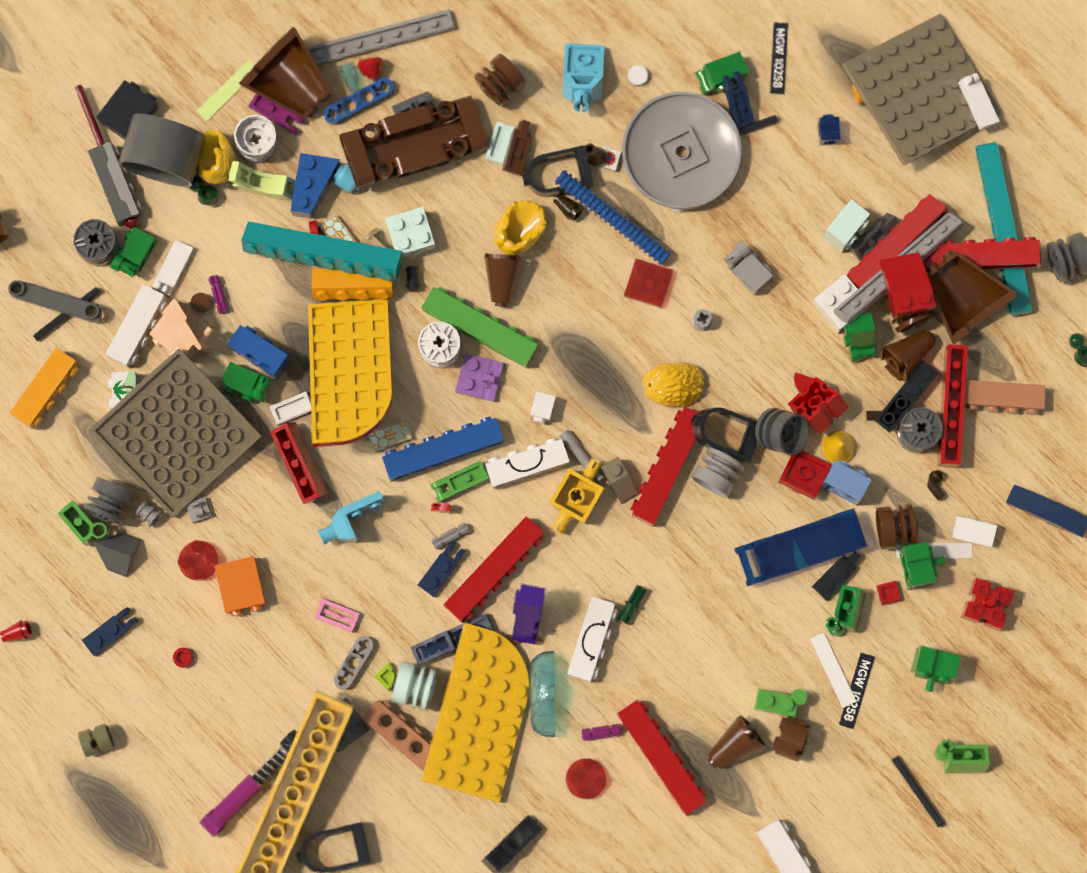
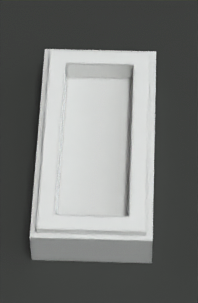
[270,391,311,426]

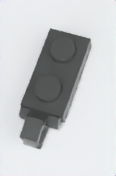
[850,212,898,262]

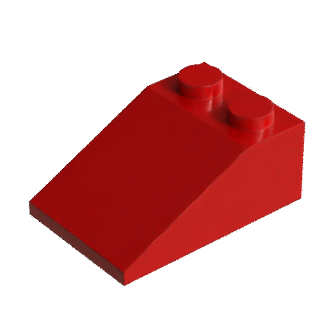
[880,252,936,319]

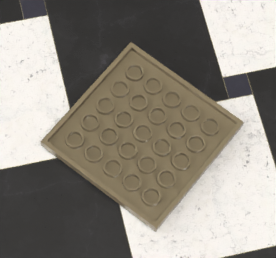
[842,13,1002,166]
[89,347,262,518]

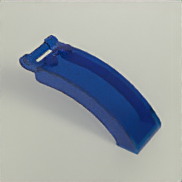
[734,508,867,587]

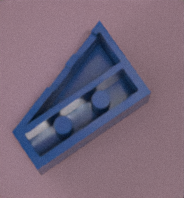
[290,153,341,219]
[227,325,291,381]

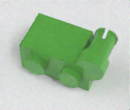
[753,689,807,717]
[935,739,990,773]

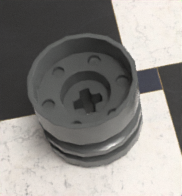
[73,219,120,266]
[1047,232,1087,282]
[896,407,943,454]
[755,408,809,456]
[83,477,136,525]

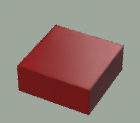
[876,581,901,605]

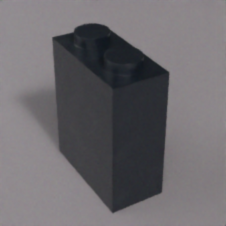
[96,80,159,140]

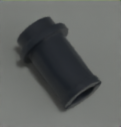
[405,266,421,292]

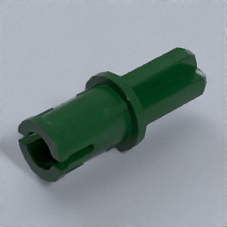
[617,585,646,625]

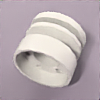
[234,115,276,163]
[418,322,461,368]

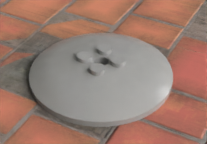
[622,92,741,209]

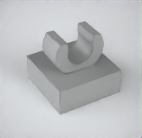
[186,497,212,523]

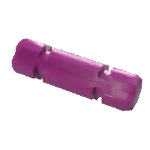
[208,275,229,314]
[581,724,621,741]

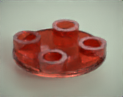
[178,540,219,581]
[566,758,606,799]

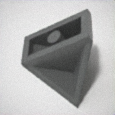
[93,533,141,577]

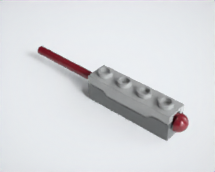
[75,85,143,229]

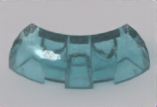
[530,651,555,737]

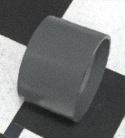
[118,114,206,187]

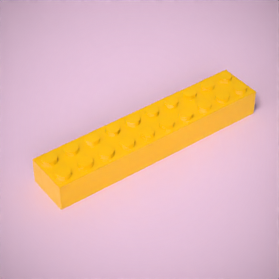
[236,690,354,873]

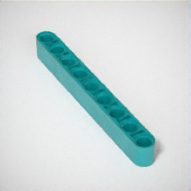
[975,142,1032,316]

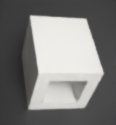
[530,392,556,424]

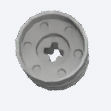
[691,447,744,498]

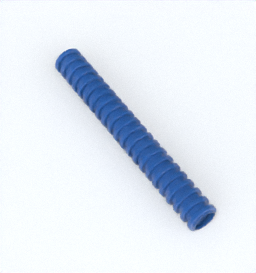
[555,170,671,265]

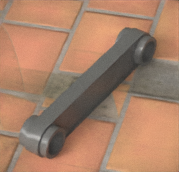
[8,280,102,323]

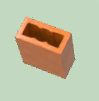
[214,556,267,617]

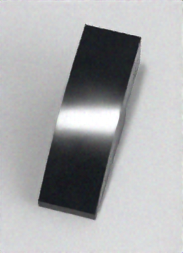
[481,815,542,873]

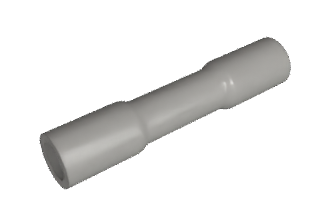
[559,429,605,484]

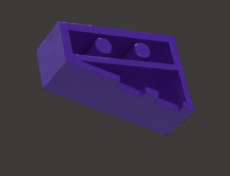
[512,584,546,645]

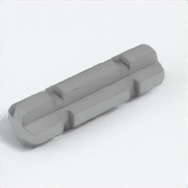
[431,523,470,549]

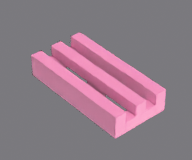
[315,599,360,633]

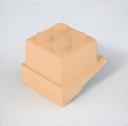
[150,299,214,359]

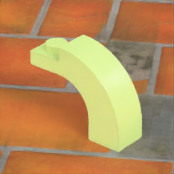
[229,161,295,200]

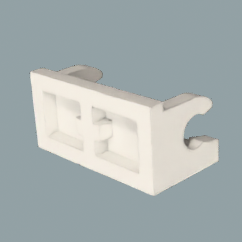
[952,514,997,547]

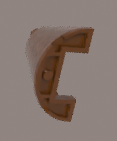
[239,26,332,119]
[926,250,1018,344]

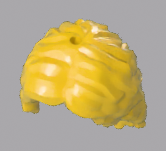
[197,129,236,184]
[493,200,547,256]
[643,362,704,406]

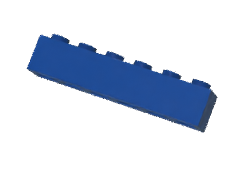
[382,416,504,482]

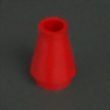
[0,620,32,643]

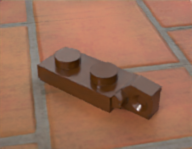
[502,120,532,176]

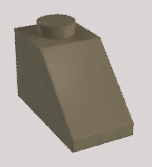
[600,457,638,504]

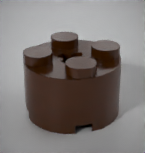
[772,716,812,762]

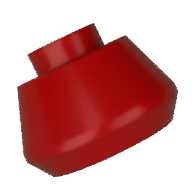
[357,57,384,79]

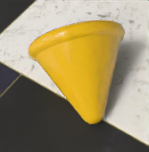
[821,431,856,463]

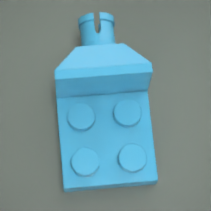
[562,43,605,112]
[318,491,385,545]

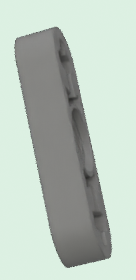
[334,636,374,690]

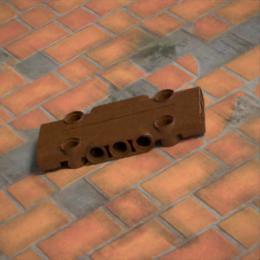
[339,95,489,188]

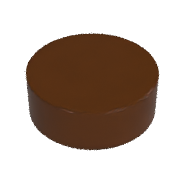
[190,293,211,313]

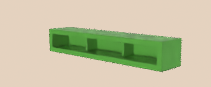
[421,287,538,368]

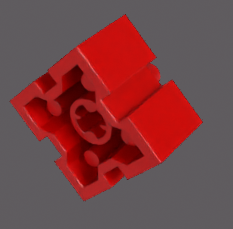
[788,377,849,435]
[960,578,1015,631]

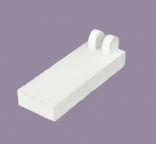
[958,73,999,130]
[152,240,194,297]

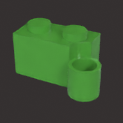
[57,500,109,546]

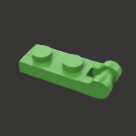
[430,460,489,503]

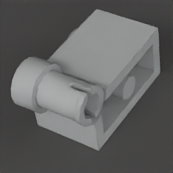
[724,241,773,295]

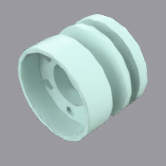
[392,661,436,711]

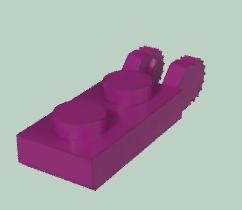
[248,94,304,135]

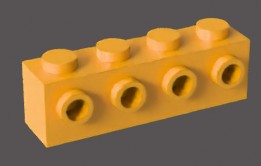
[312,269,393,301]
[9,348,79,429]

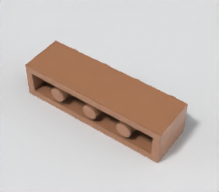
[964,380,1045,415]

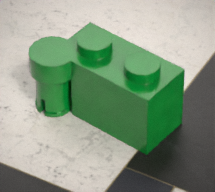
[695,51,749,95]
[111,227,157,278]
[843,313,875,362]
[220,362,272,403]
[825,585,866,637]

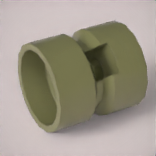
[78,723,114,757]

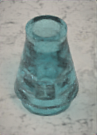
[338,62,360,93]

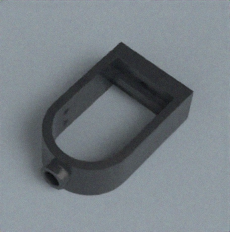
[522,145,593,197]
[691,407,757,462]
[297,822,371,873]

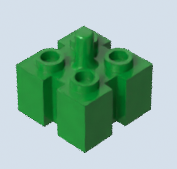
[899,542,946,590]
[910,645,961,692]

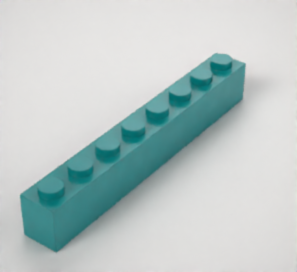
[241,221,403,282]

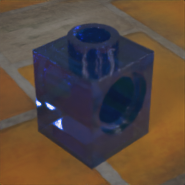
[818,114,841,145]

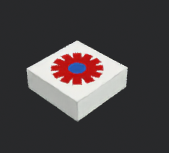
[596,147,621,172]

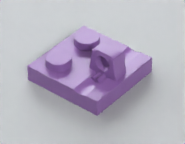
[455,353,504,402]

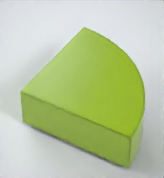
[374,663,395,691]

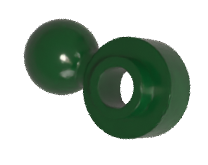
[189,176,218,205]
[1069,333,1087,367]

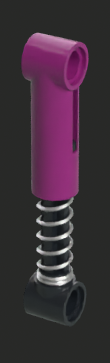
[199,729,297,837]

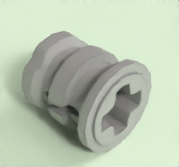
[692,309,712,331]
[135,501,162,528]

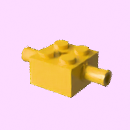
[549,458,604,535]

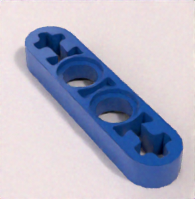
[324,78,394,125]

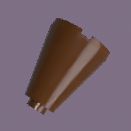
[484,253,524,307]
[880,330,936,381]
[708,715,765,769]

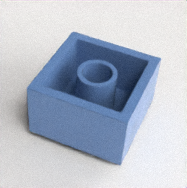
[821,460,872,505]

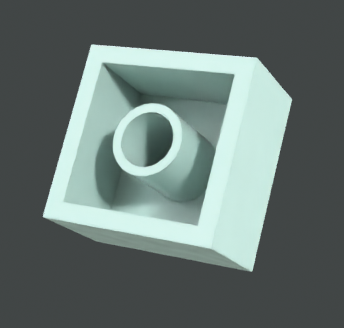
[823,199,870,253]
[385,207,436,259]

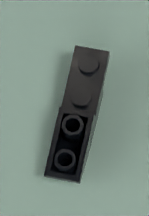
[874,360,939,433]

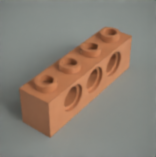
[362,700,432,771]

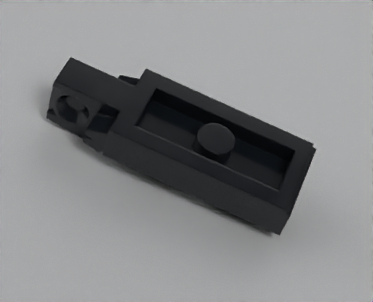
[812,551,861,601]

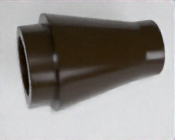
[584,143,607,166]
[553,193,583,221]

